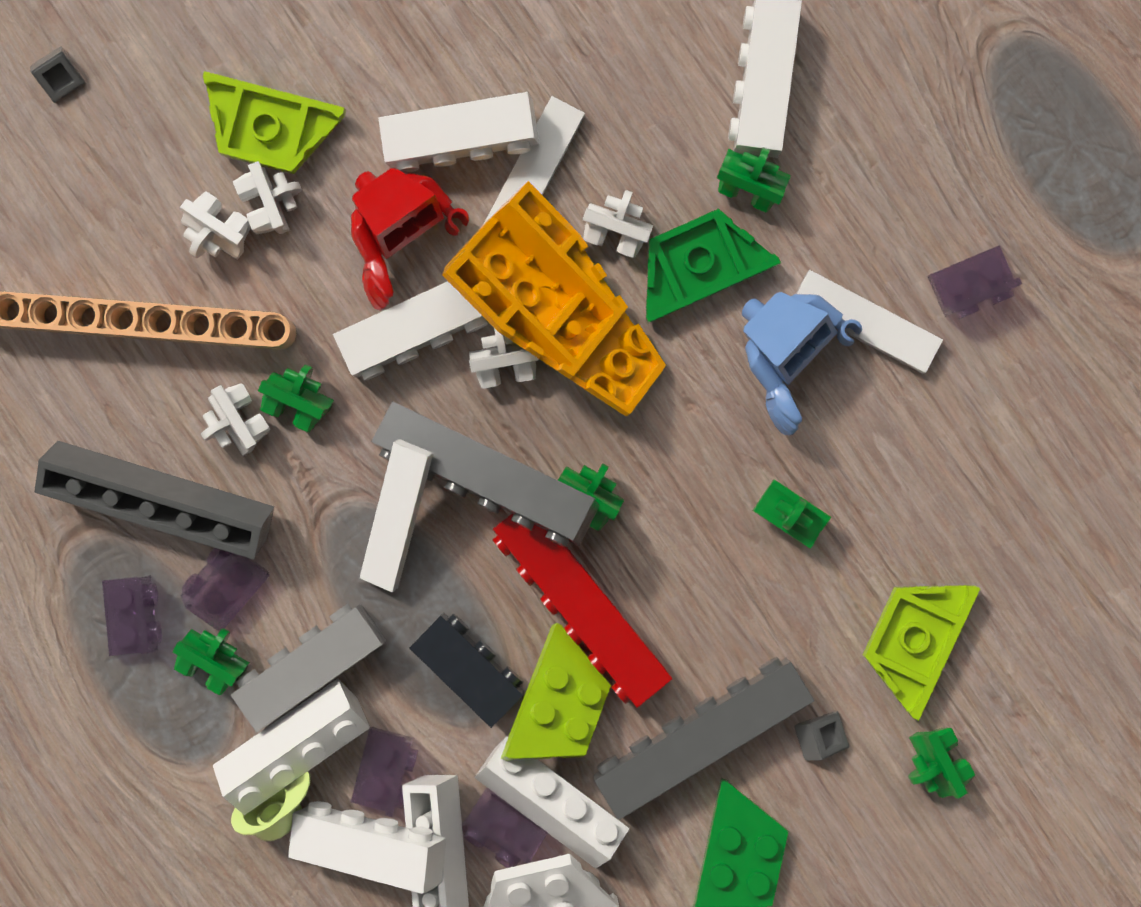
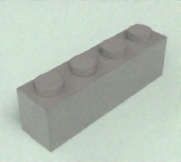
[231,604,386,733]

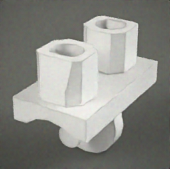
[233,161,302,235]
[583,190,653,258]
[180,192,250,260]
[469,328,539,389]
[201,383,270,456]

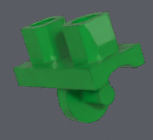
[716,147,791,213]
[258,364,334,432]
[558,463,625,531]
[752,479,831,549]
[172,628,250,695]
[908,727,975,799]

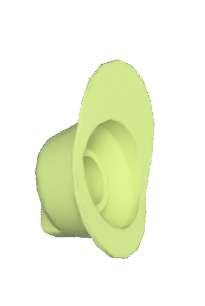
[231,772,310,841]

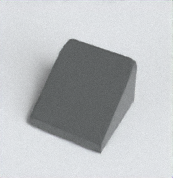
[30,46,85,103]
[794,711,849,761]

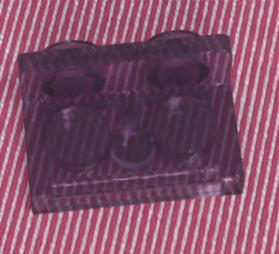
[927,245,1022,319]
[181,548,270,632]
[102,575,162,656]
[351,727,419,817]
[461,787,548,868]

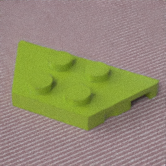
[203,71,346,174]
[862,585,981,721]
[500,623,611,761]

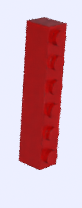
[492,514,672,708]

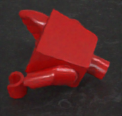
[351,168,469,311]

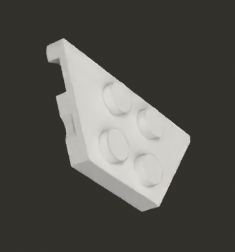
[484,854,619,907]

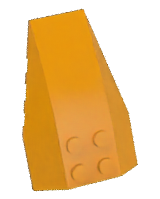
[442,181,666,416]

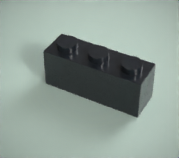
[409,612,524,728]

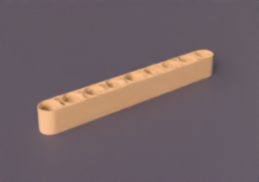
[0,291,297,350]

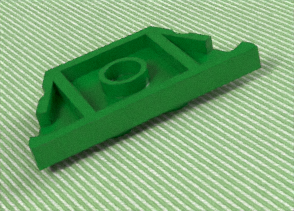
[646,209,781,324]
[693,778,789,907]

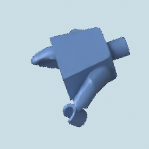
[742,292,862,436]

